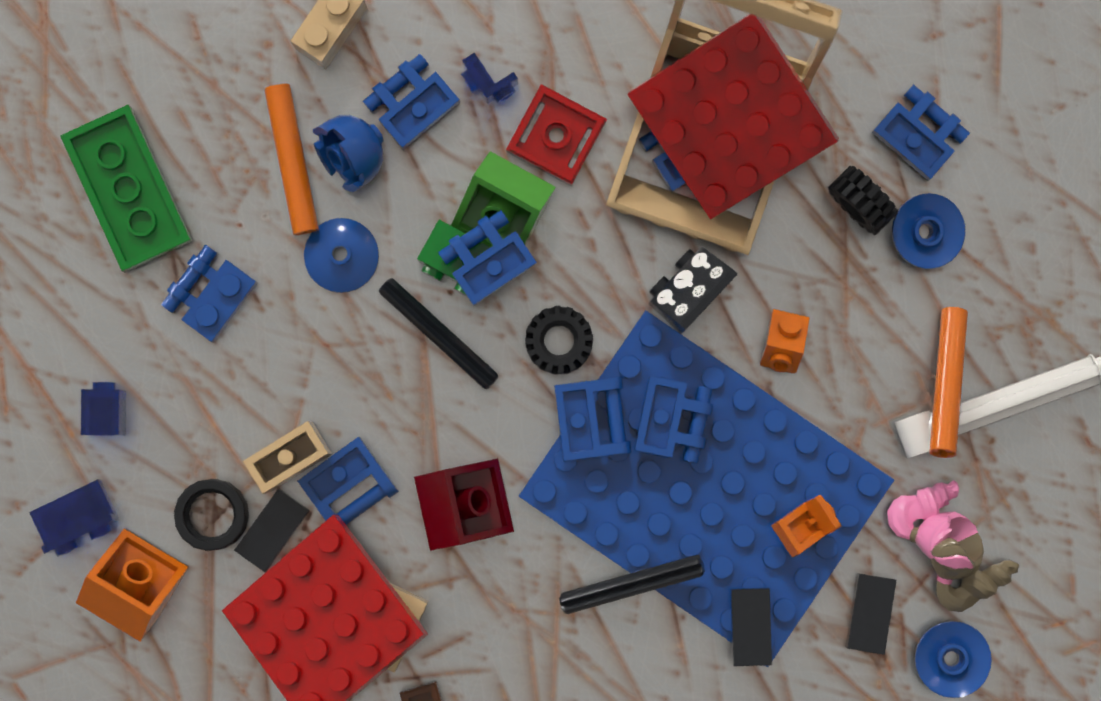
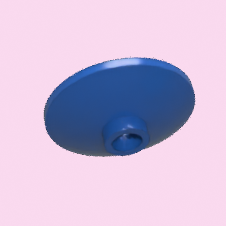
[892,193,965,269]
[304,218,379,293]
[915,621,992,698]

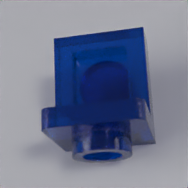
[461,52,519,104]

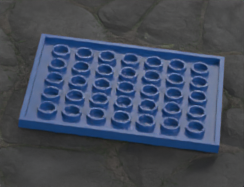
[519,310,894,667]

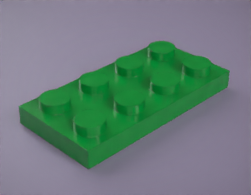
[60,104,192,273]

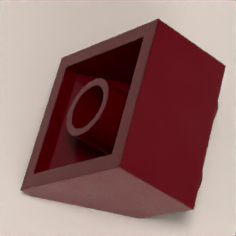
[414,458,514,551]

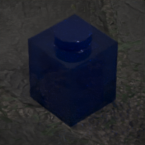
[81,382,126,436]

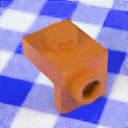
[760,309,810,373]
[771,495,841,557]

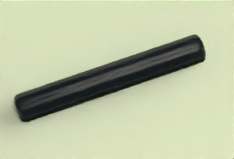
[379,278,498,389]
[559,555,705,614]

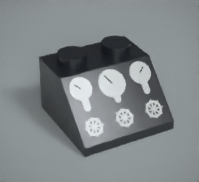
[649,246,738,334]

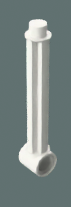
[894,354,1101,458]

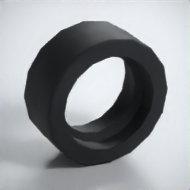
[174,479,249,551]

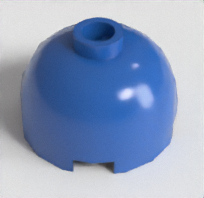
[313,115,384,193]

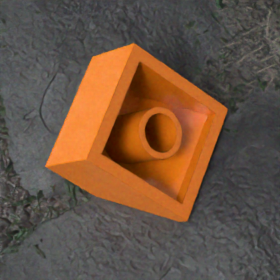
[76,529,188,642]

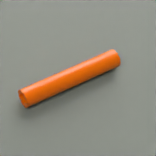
[264,83,319,235]
[929,307,968,458]

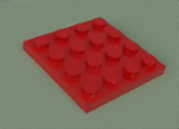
[627,14,839,220]
[222,514,428,701]

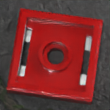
[506,84,607,186]

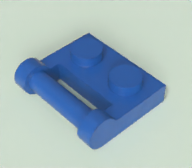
[554,377,632,461]
[297,437,399,525]

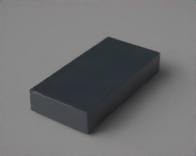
[234,489,310,572]
[846,573,897,655]
[730,588,772,666]

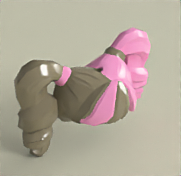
[887,480,1019,612]

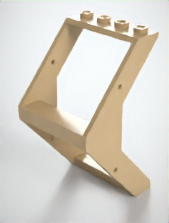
[606,0,842,255]

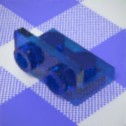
[29,479,119,557]

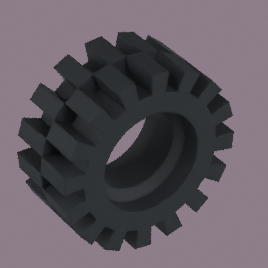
[828,166,898,235]
[525,306,593,375]

